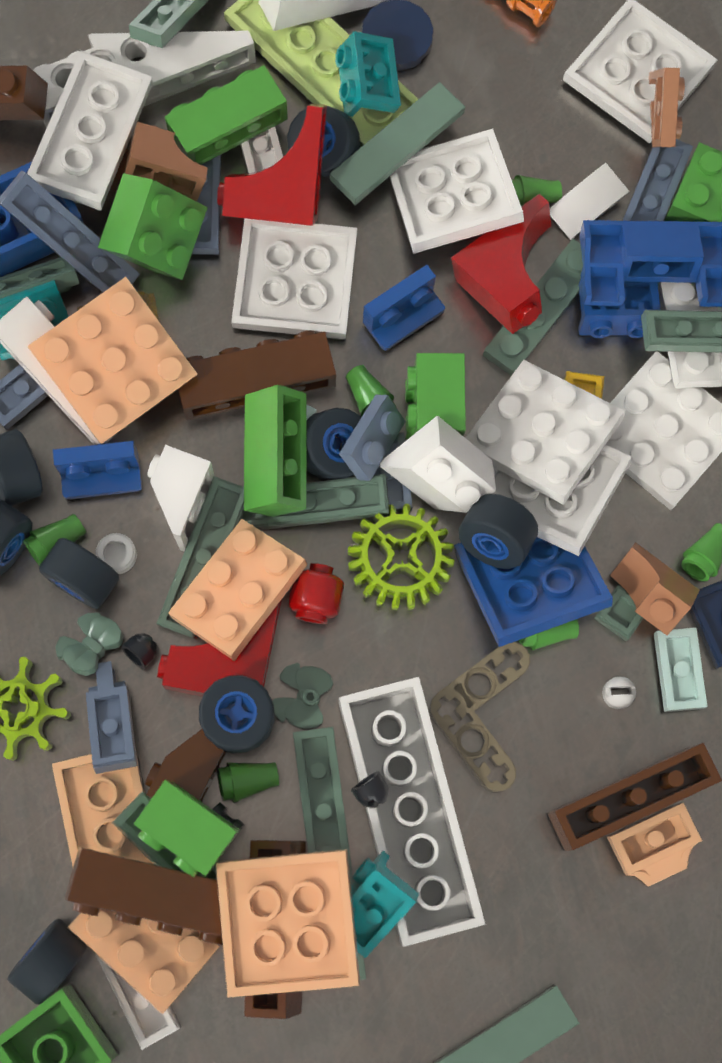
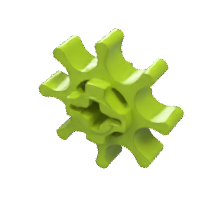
[0,657,71,761]

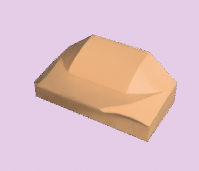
[607,803,702,887]

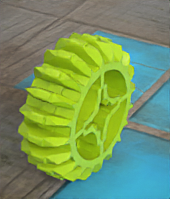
[348,504,455,610]

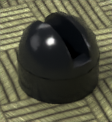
[121,633,158,669]
[351,771,389,809]

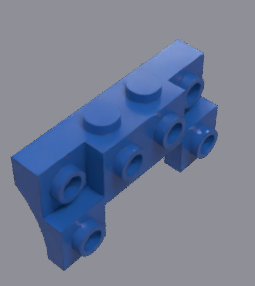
[579,220,722,307]

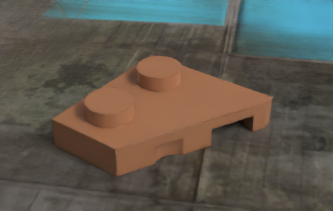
[649,68,685,148]

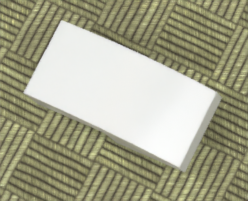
[550,163,630,240]

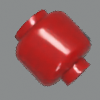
[288,563,344,624]

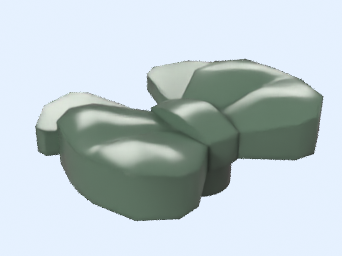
[55,613,124,676]
[272,663,333,730]

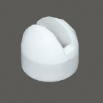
[602,676,636,709]

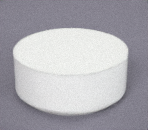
[96,533,137,574]

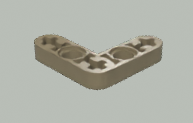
[429,642,530,793]

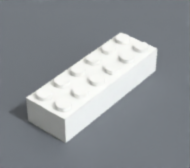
[338,677,486,947]

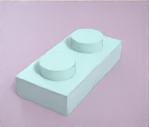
[654,628,708,712]

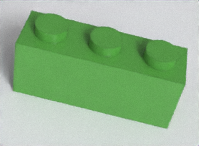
[165,65,288,165]
[244,385,306,517]

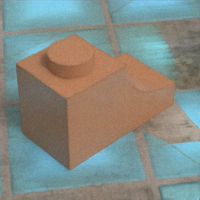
[124,122,208,202]
[610,542,700,636]

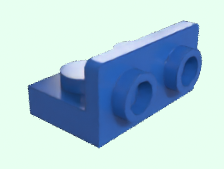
[363,265,445,351]
[578,278,661,338]
[53,441,142,500]

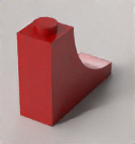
[217,104,327,226]
[451,194,551,334]
[157,599,282,697]

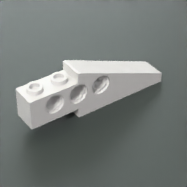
[33,31,256,128]

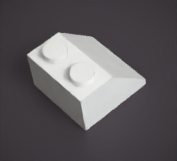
[380,415,496,513]
[148,445,215,552]

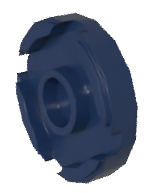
[362,0,434,71]

